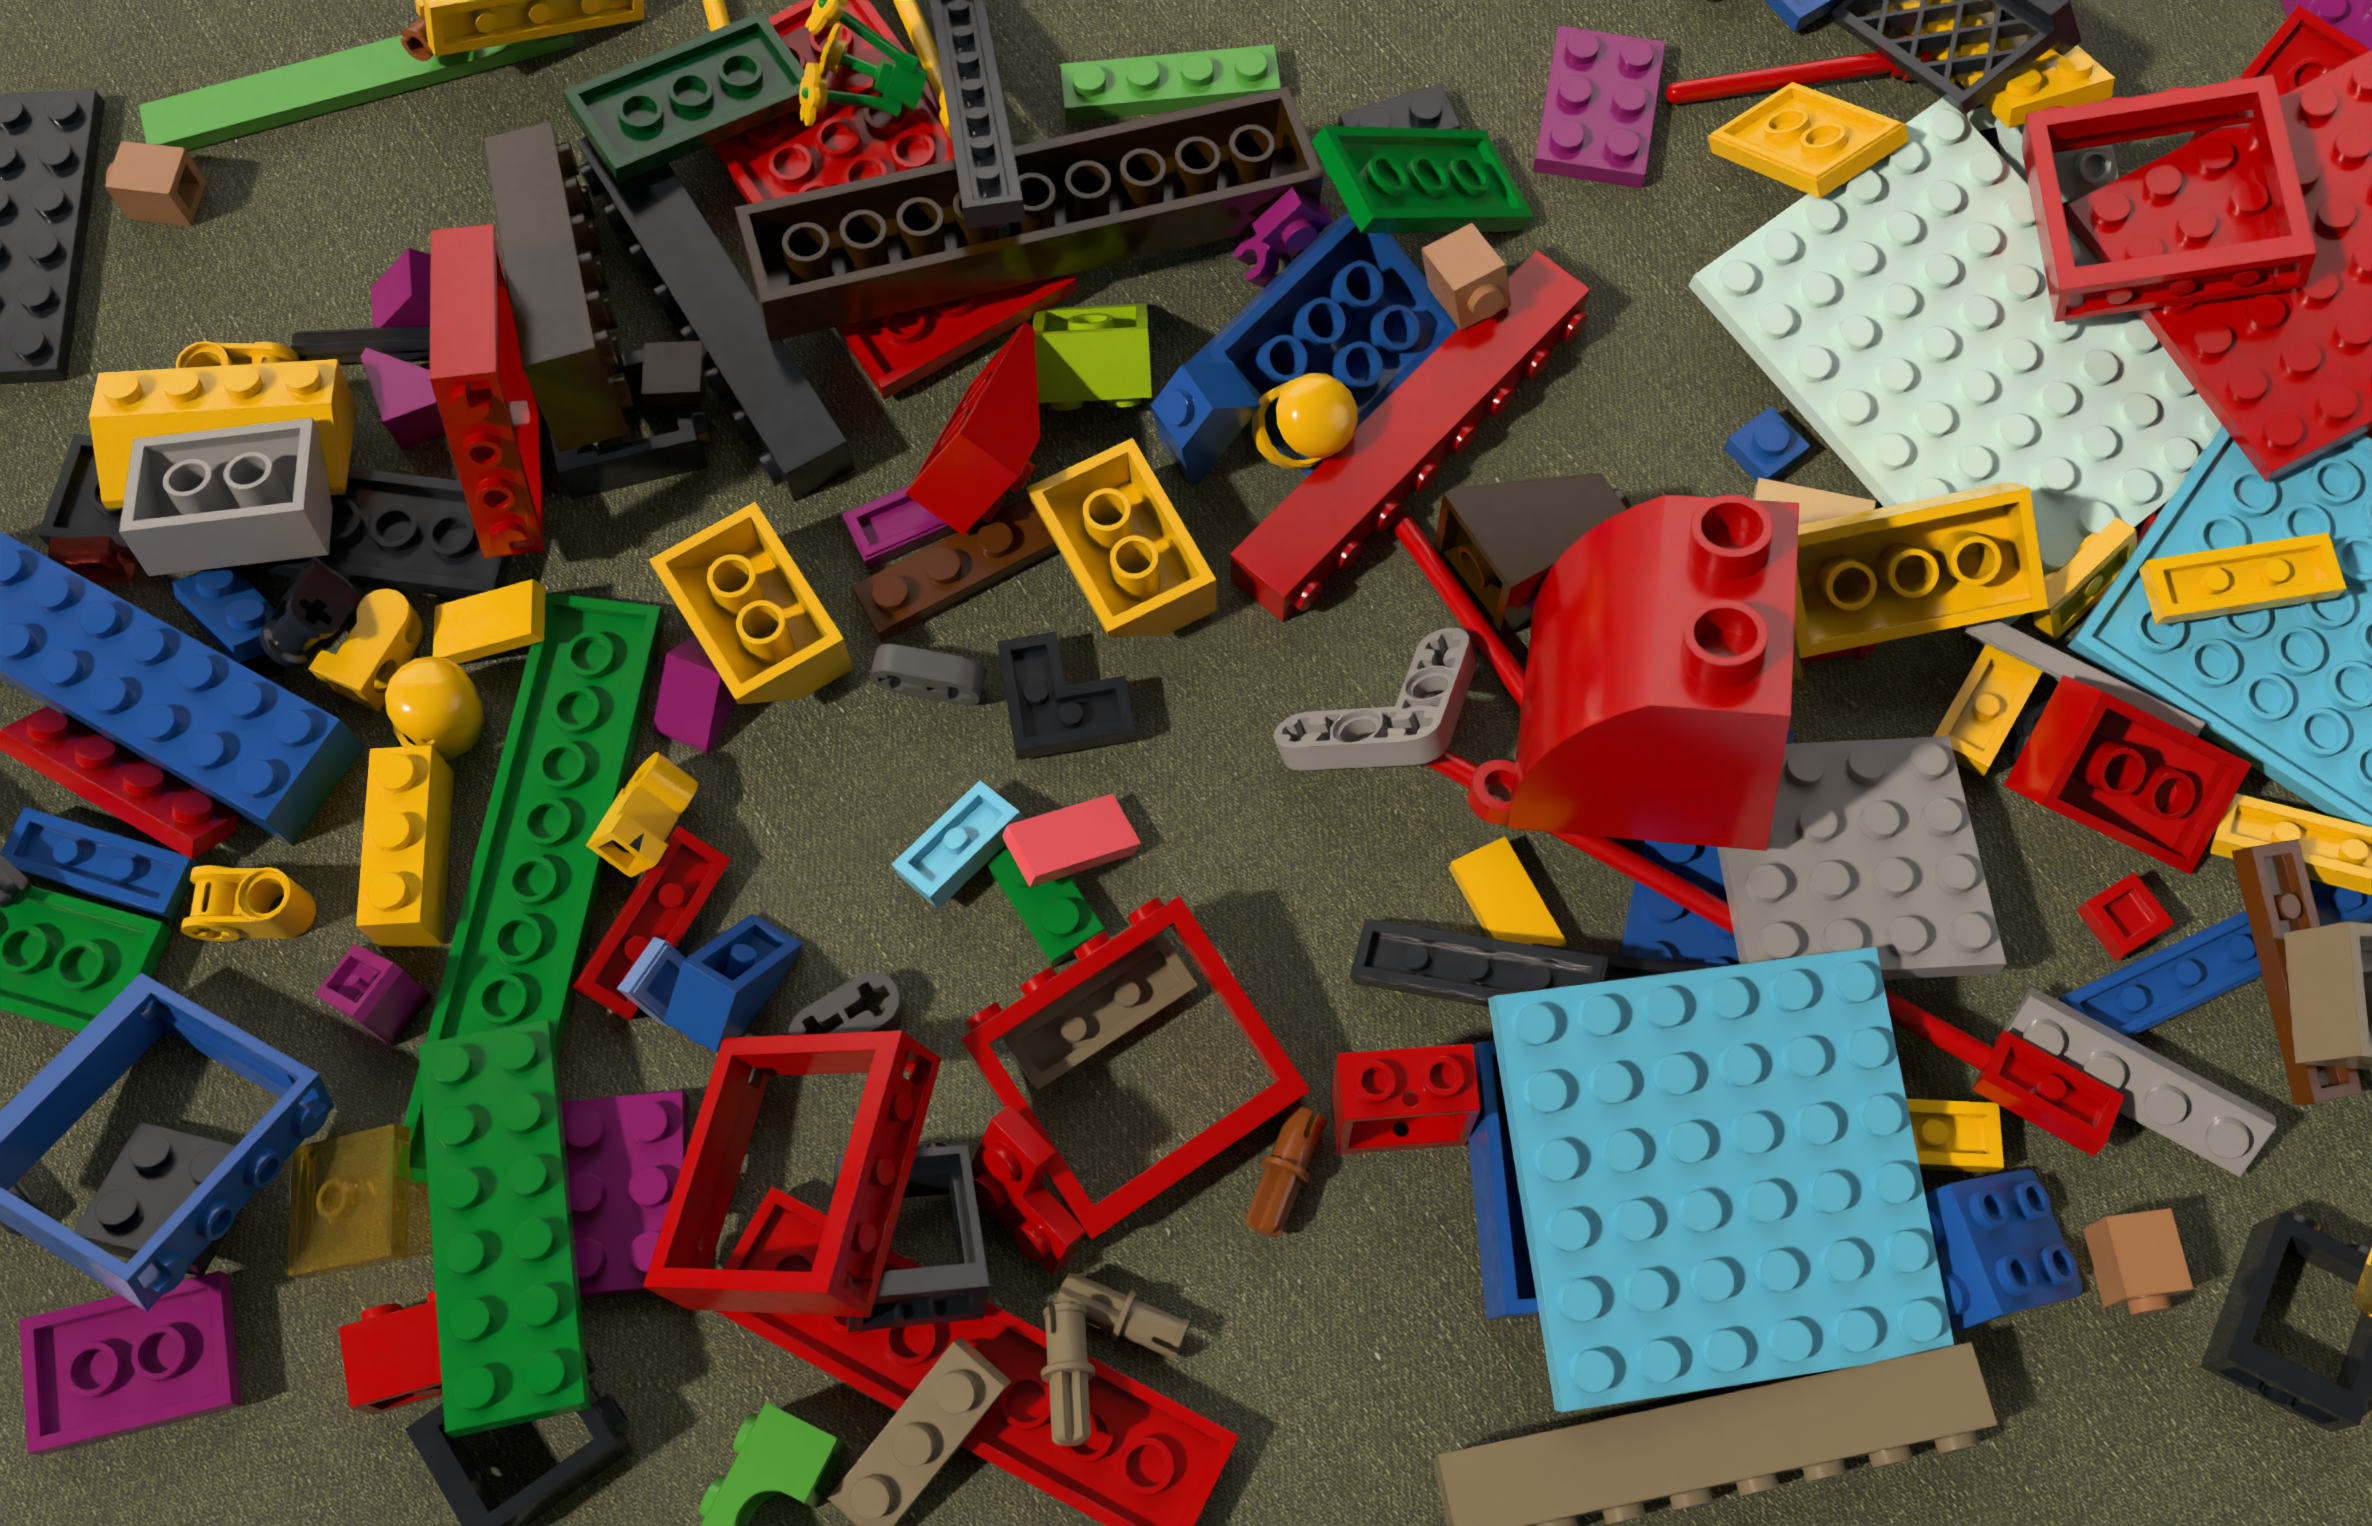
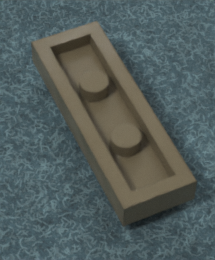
[1002,933,1198,1093]
[827,1336,1012,1526]

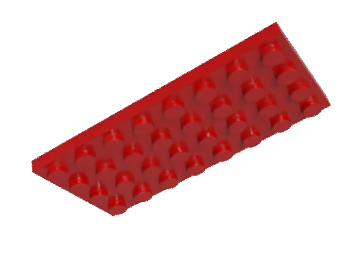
[709,0,1078,400]

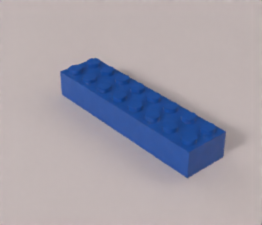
[0,531,365,846]

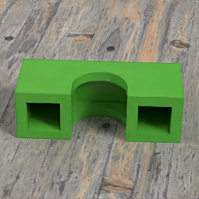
[699,1402,848,1526]

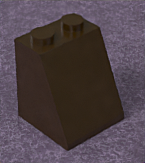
[1434,473,1631,638]

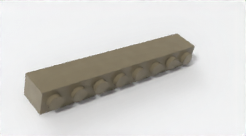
[1432,1342,1998,1526]

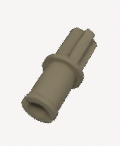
[1056,1273,1190,1361]
[1041,1303,1095,1446]

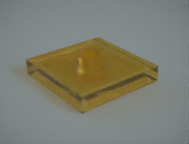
[288,1124,410,1279]

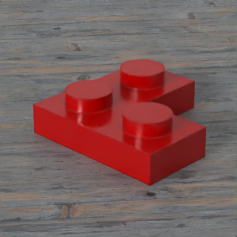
[971,1105,1086,1275]

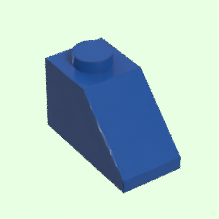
[1151,362,1261,486]
[663,913,803,1053]

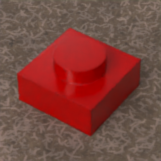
[2076,872,2175,962]

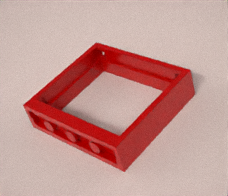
[2021,74,2317,322]
[430,224,545,558]
[961,896,1310,1241]
[643,1030,941,1317]

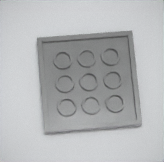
[1717,736,2007,980]

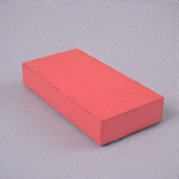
[1002,793,1141,888]

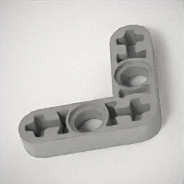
[1273,627,1477,771]

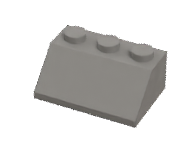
[119,418,333,576]

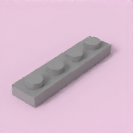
[2003,986,2277,1177]

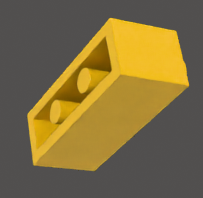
[356,745,454,948]

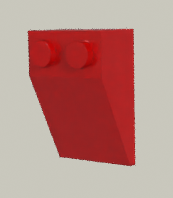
[905,321,1040,535]
[2003,675,2252,875]

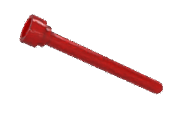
[1666,35,1931,104]
[1392,514,1525,716]

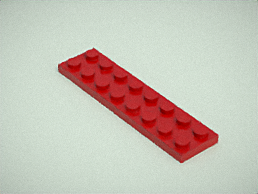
[714,1186,1239,1526]

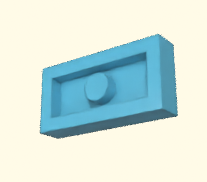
[891,780,1024,909]

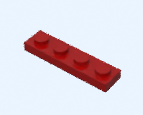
[0,706,238,860]

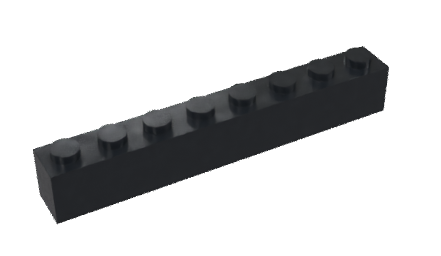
[576,137,855,502]

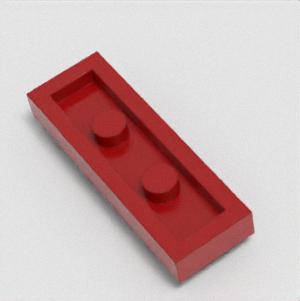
[573,826,731,1020]

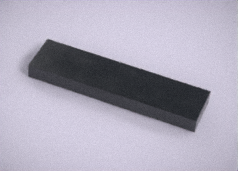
[1350,918,1613,1007]

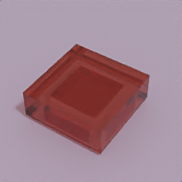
[48,536,135,583]

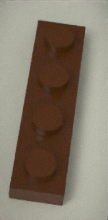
[852,496,1060,642]
[2232,839,2362,1106]

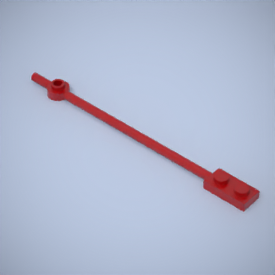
[1424,749,2125,1157]

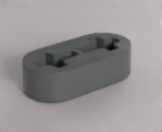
[869,644,987,706]
[788,972,904,1035]

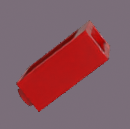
[1331,1043,1480,1155]

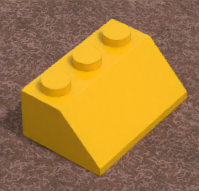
[1026,438,1217,637]
[649,502,853,705]

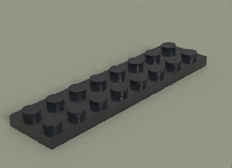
[38,433,512,598]

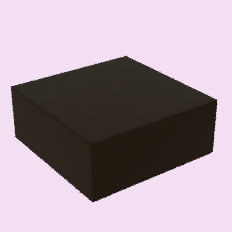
[641,341,707,406]

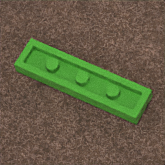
[1060,44,1281,122]

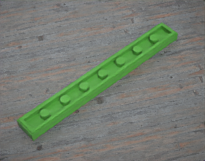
[139,32,577,150]

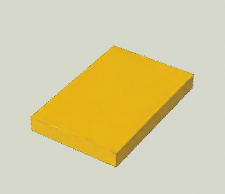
[1708,82,1909,199]

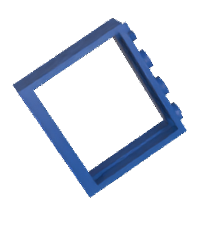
[0,973,334,1312]

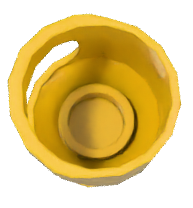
[1252,373,1358,469]
[385,656,486,760]

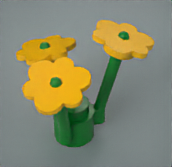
[799,0,927,127]

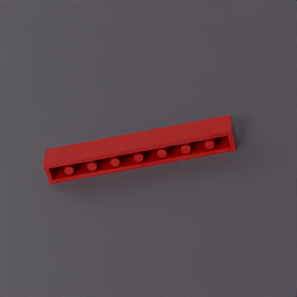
[1230,250,1590,622]

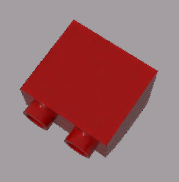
[1508,495,1799,851]

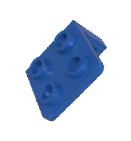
[1925,1169,2082,1334]

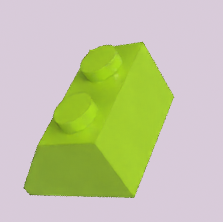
[1033,303,1152,410]

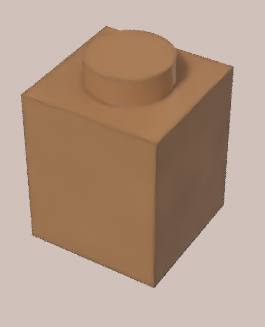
[105,141,207,226]
[1421,223,1512,330]
[2083,1208,2194,1316]

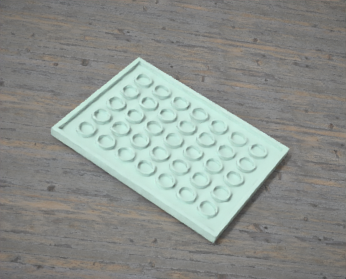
[1688,97,2221,626]

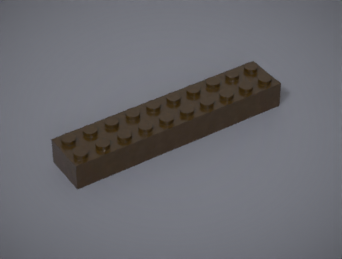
[735,87,1324,342]

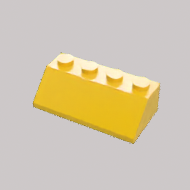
[89,359,357,509]
[1794,482,2048,658]

